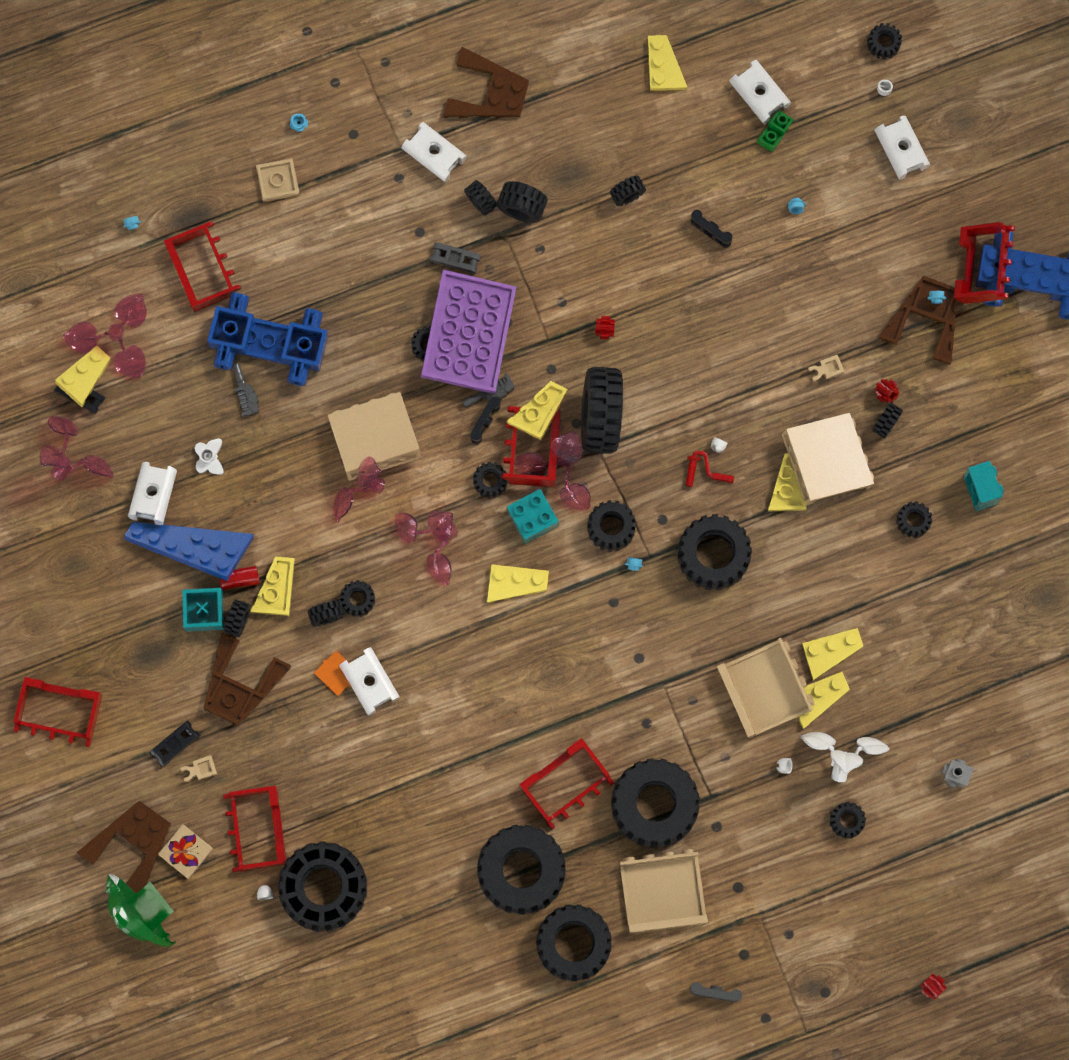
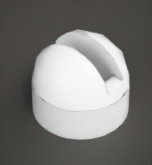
[877,80,893,96]
[711,437,728,453]
[776,758,792,774]
[257,885,273,900]

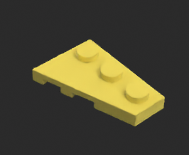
[648,35,687,91]
[55,346,110,407]
[507,381,568,440]
[768,453,807,512]
[250,557,295,616]
[487,565,549,603]
[802,628,863,681]
[798,672,850,729]

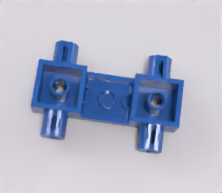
[976,232,1069,320]
[207,292,329,386]

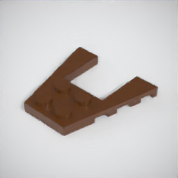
[443,47,529,118]
[879,276,958,365]
[204,632,291,726]
[77,801,171,894]

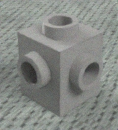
[941,759,974,789]

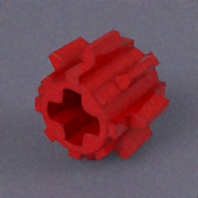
[595,316,615,340]
[874,379,900,403]
[920,973,947,1000]

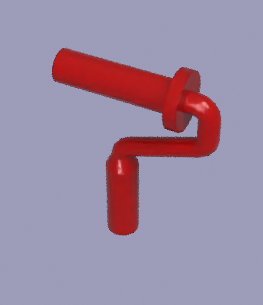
[685,451,734,487]

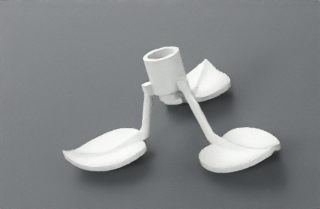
[800,732,890,782]

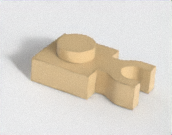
[808,354,845,382]
[180,755,217,783]

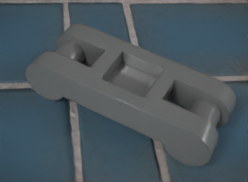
[429,242,481,274]
[690,982,742,1002]

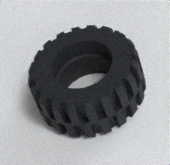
[677,514,752,591]
[536,904,612,982]

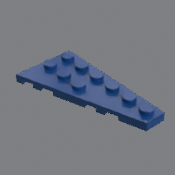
[124,521,254,581]

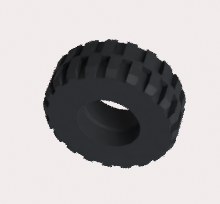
[581,367,623,454]
[611,758,700,848]
[477,824,566,915]
[278,841,367,932]

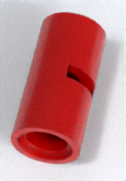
[219,565,260,591]

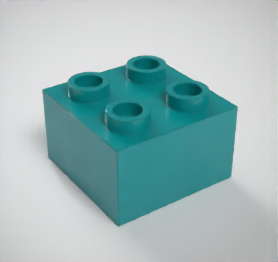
[963,461,1004,511]
[507,489,559,544]
[182,588,224,632]

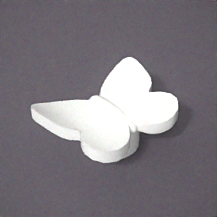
[195,439,224,475]

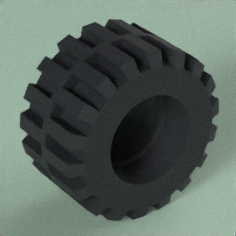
[496,181,548,223]
[587,500,636,552]

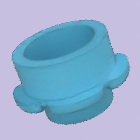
[290,114,308,132]
[787,198,806,214]
[123,216,141,230]
[927,291,946,304]
[625,557,644,571]

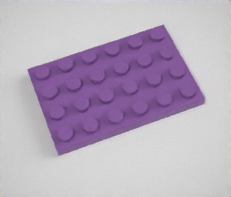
[421,270,516,394]

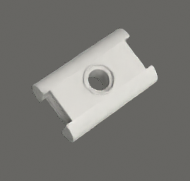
[729,60,791,124]
[874,116,930,180]
[401,122,467,182]
[128,462,177,525]
[339,647,400,716]

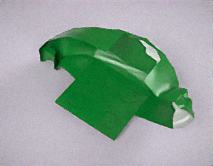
[106,874,177,947]

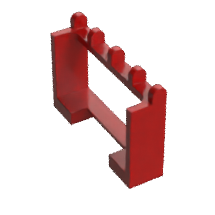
[164,221,241,312]
[954,222,1015,304]
[501,406,561,488]
[13,677,103,748]
[519,738,614,830]
[223,785,286,872]

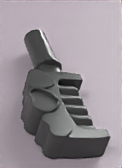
[233,364,259,417]
[462,373,514,408]

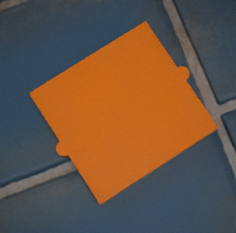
[314,651,351,696]

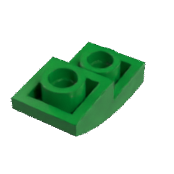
[757,110,794,152]

